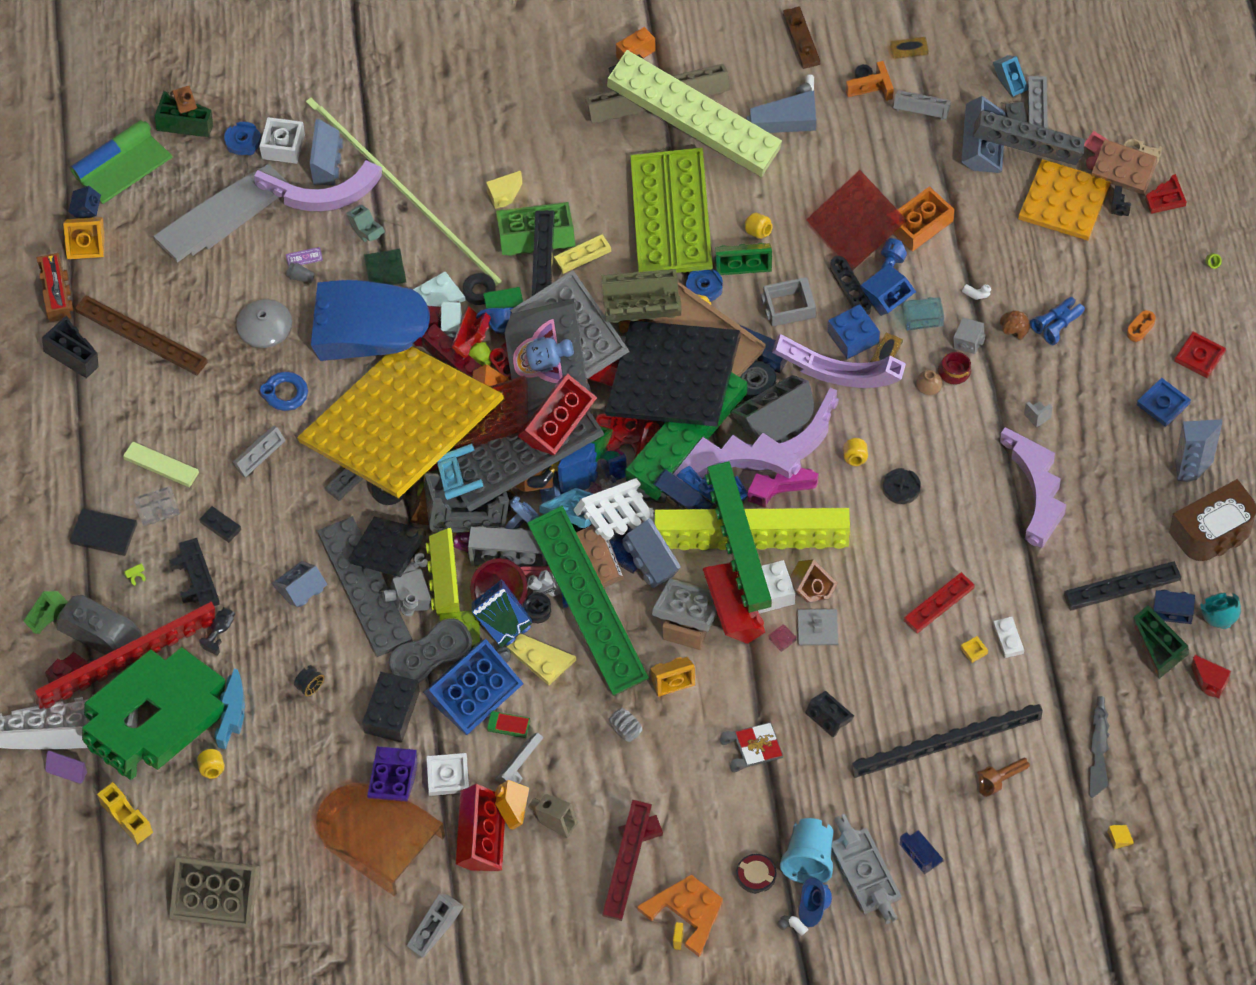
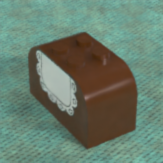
[1169,479,1256,561]

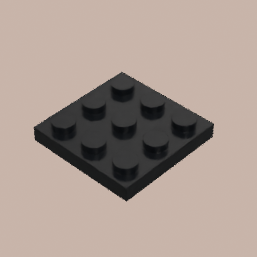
[348,516,426,577]

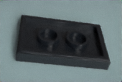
[70,508,138,556]

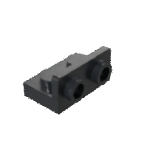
[805,691,854,737]

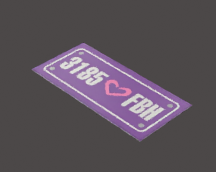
[286,247,323,267]

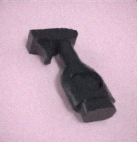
[199,607,235,656]

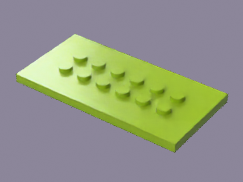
[631,148,713,273]

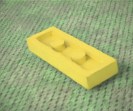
[554,234,611,274]

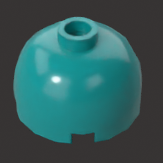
[1200,593,1241,629]

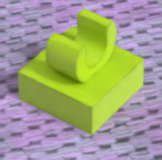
[123,563,146,586]

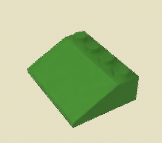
[496,202,575,256]

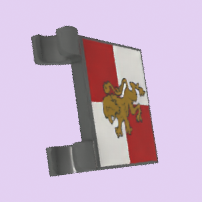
[720,722,784,772]

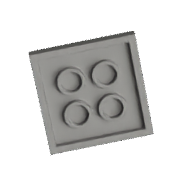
[652,578,717,632]

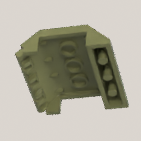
[601,269,682,323]

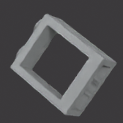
[761,277,816,327]

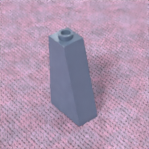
[747,91,816,133]

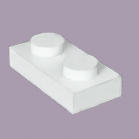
[993,617,1024,658]

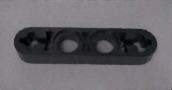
[830,256,871,315]

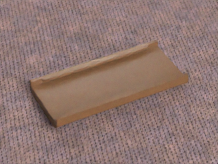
[647,282,765,377]

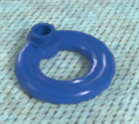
[260,372,308,411]

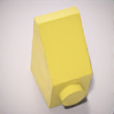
[486,171,522,209]

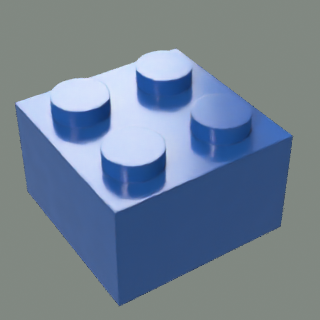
[828,304,880,359]

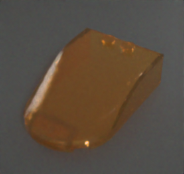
[316,783,445,897]

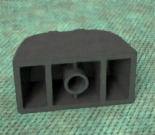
[731,375,814,443]
[57,595,142,655]

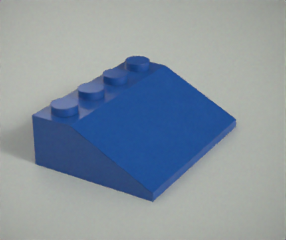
[423,639,524,735]

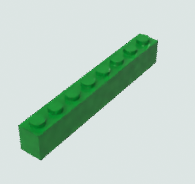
[704,461,772,613]

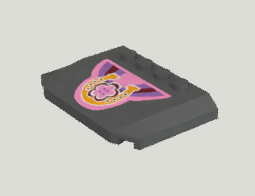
[505,299,590,411]

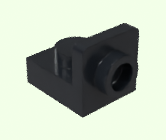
[1111,185,1131,216]

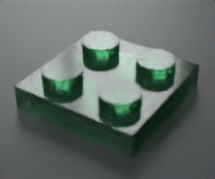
[364,249,407,285]

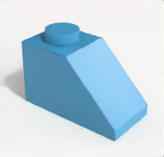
[993,55,1028,97]

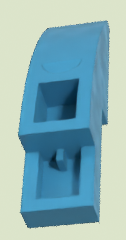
[214,669,245,750]

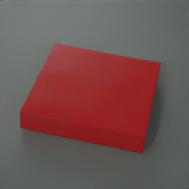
[1174,331,1226,378]

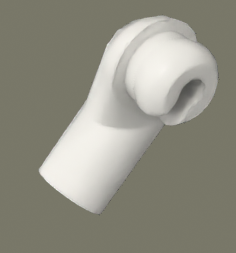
[962,284,991,300]

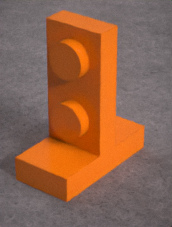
[846,61,894,101]

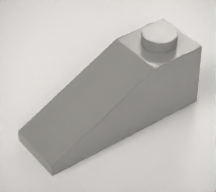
[407,894,463,957]

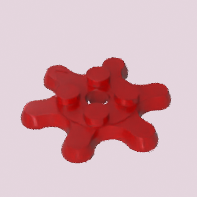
[595,414,665,454]

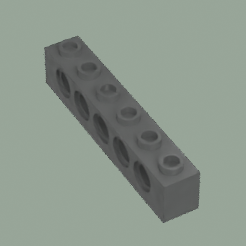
[973,110,1085,165]

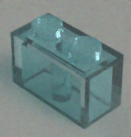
[903,297,944,331]

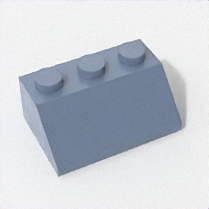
[310,119,343,186]
[623,518,681,589]

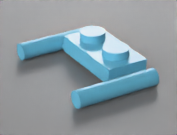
[438,444,483,500]

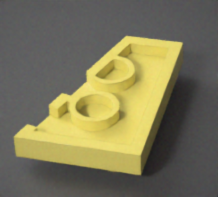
[507,634,576,685]

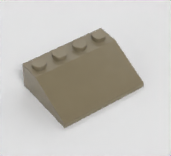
[169,856,261,928]

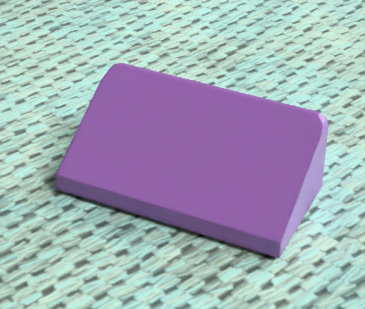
[46,751,87,784]

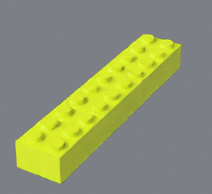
[655,508,850,550]

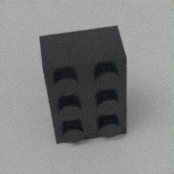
[362,671,420,743]

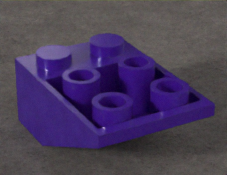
[367,746,418,801]

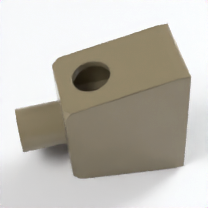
[529,794,578,838]

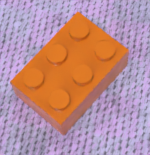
[888,186,954,252]

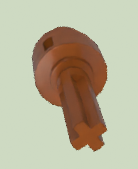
[976,757,1030,797]

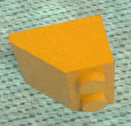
[63,217,104,259]
[650,656,695,697]

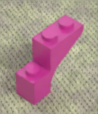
[748,468,819,508]

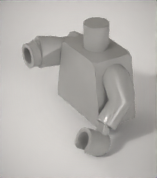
[382,553,431,616]

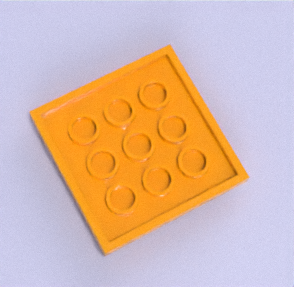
[1018,159,1111,241]

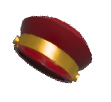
[938,352,972,385]

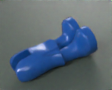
[1030,296,1085,345]

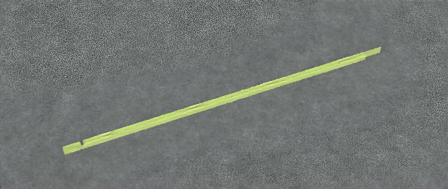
[306,98,502,286]

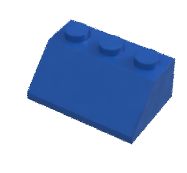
[558,443,598,495]

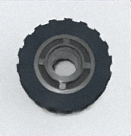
[740,361,777,401]

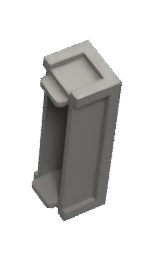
[893,90,951,120]

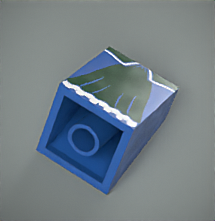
[471,579,532,647]

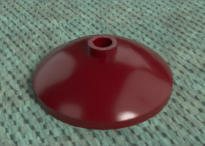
[470,558,528,605]

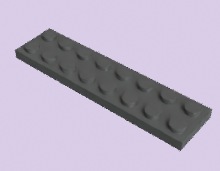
[317,516,413,657]

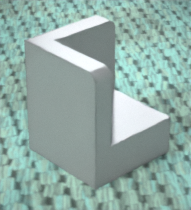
[1024,401,1053,428]

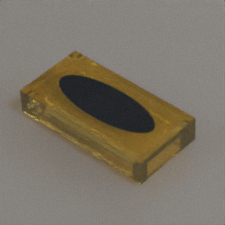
[890,37,929,59]
[870,332,903,362]

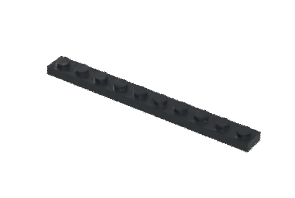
[852,704,1043,778]

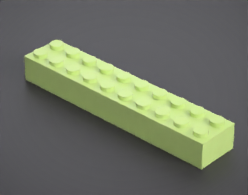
[607,50,782,177]

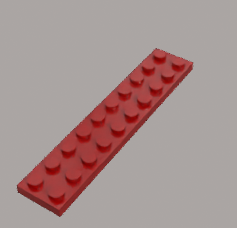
[35,602,215,709]

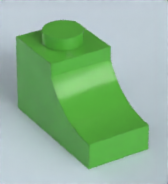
[24,591,68,634]

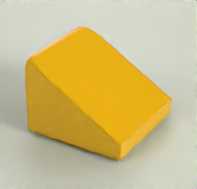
[1107,825,1134,849]

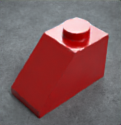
[1191,655,1231,698]

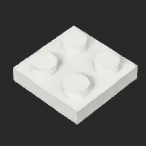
[427,753,469,796]

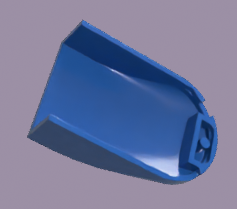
[311,280,430,361]

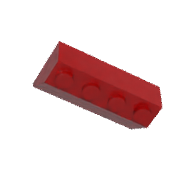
[518,373,597,456]
[703,562,766,644]
[456,784,505,871]

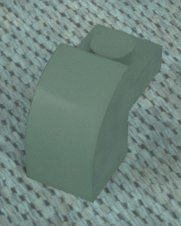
[346,204,385,242]

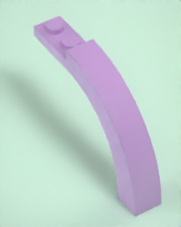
[254,160,382,211]
[772,334,906,388]
[737,388,839,470]

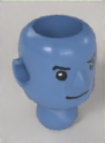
[526,337,574,372]

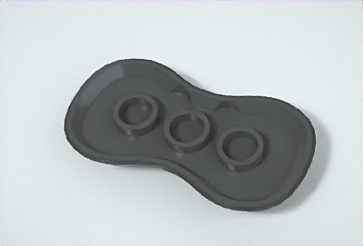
[389,618,472,683]

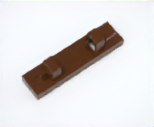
[783,6,820,69]

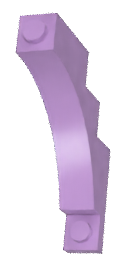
[1000,427,1066,548]
[673,433,801,483]

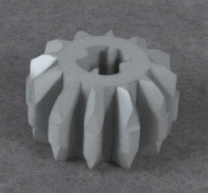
[609,708,642,742]

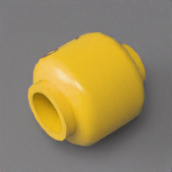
[745,212,773,239]
[843,438,868,466]
[197,749,224,779]

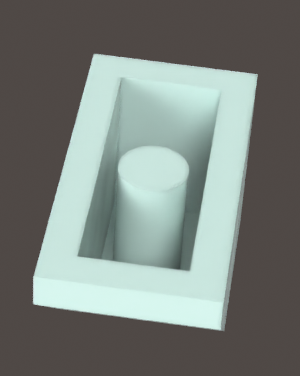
[441,302,462,341]

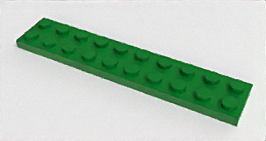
[527,505,649,696]

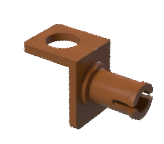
[170,85,197,113]

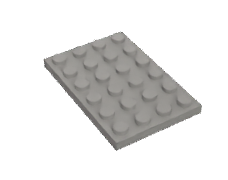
[510,270,629,379]

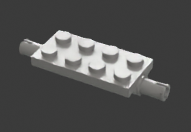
[831,814,901,924]

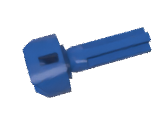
[880,238,907,270]

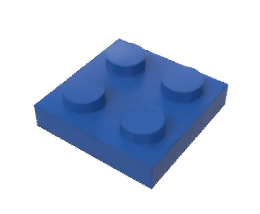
[1137,378,1191,427]

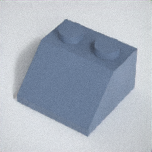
[271,561,328,607]

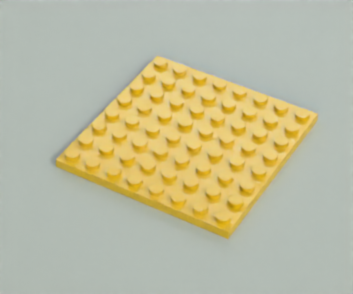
[297,346,504,499]

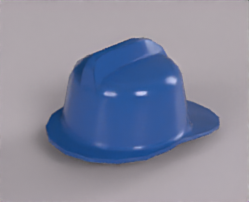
[476,308,513,334]
[799,878,832,927]

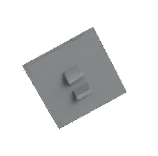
[798,609,838,646]

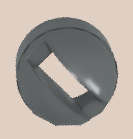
[496,646,511,663]

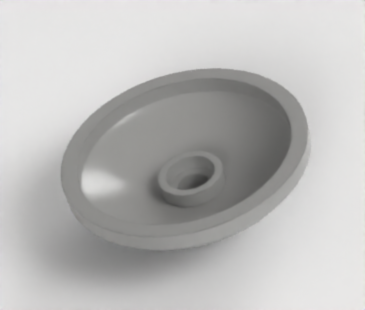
[236,299,292,348]

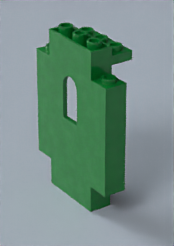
[82,647,225,780]

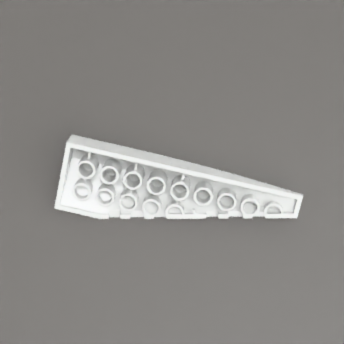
[0,694,138,749]

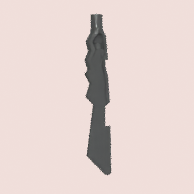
[1090,696,1110,798]

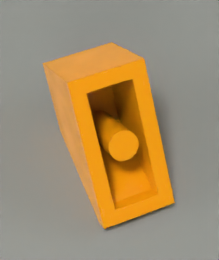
[495,780,529,830]

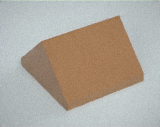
[663,620,707,650]

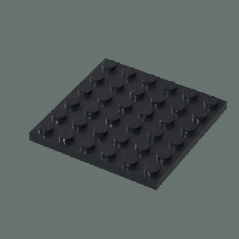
[605,321,741,427]

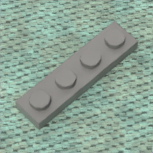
[1028,76,1047,128]

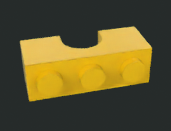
[97,782,153,845]

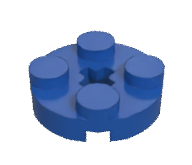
[224,122,261,155]
[686,269,723,301]

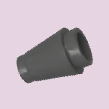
[286,262,315,283]

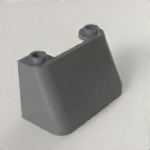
[424,473,509,533]

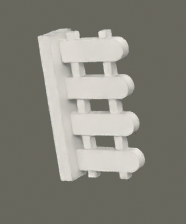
[573,478,655,540]

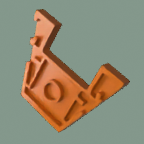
[637,875,723,957]

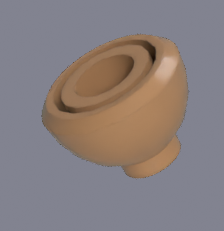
[916,370,943,395]

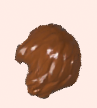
[1000,311,1030,340]

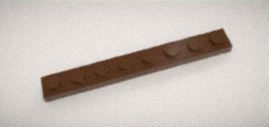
[75,295,208,376]

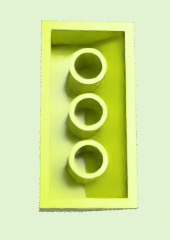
[426,528,460,616]

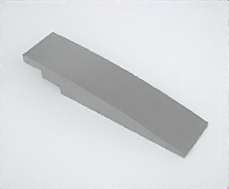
[153,164,289,263]

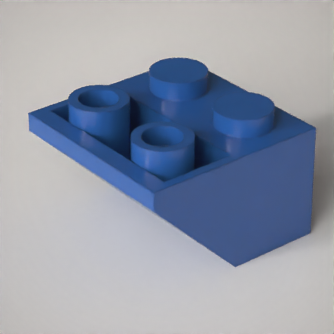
[860,264,916,316]

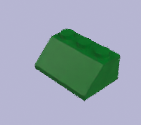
[715,243,772,275]

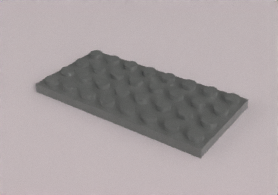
[456,398,604,512]

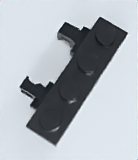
[169,538,220,607]

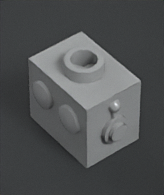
[954,317,985,354]

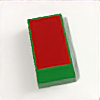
[487,711,531,738]

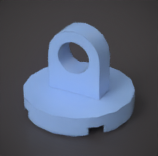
[505,496,539,530]

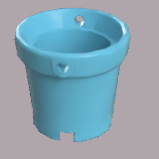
[780,818,834,884]

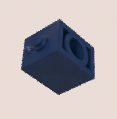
[68,186,101,219]

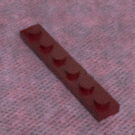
[602,799,652,921]

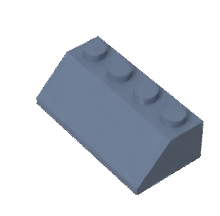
[961,96,1006,173]
[1175,419,1222,482]

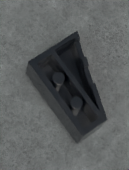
[42,315,99,379]

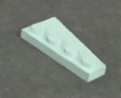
[413,272,466,306]

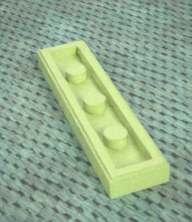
[123,442,199,488]

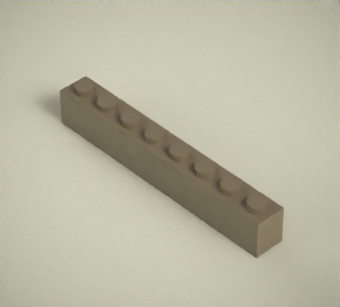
[585,64,730,124]

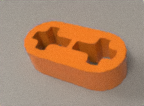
[1127,310,1156,342]

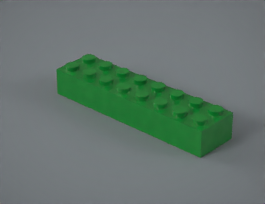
[626,372,748,501]

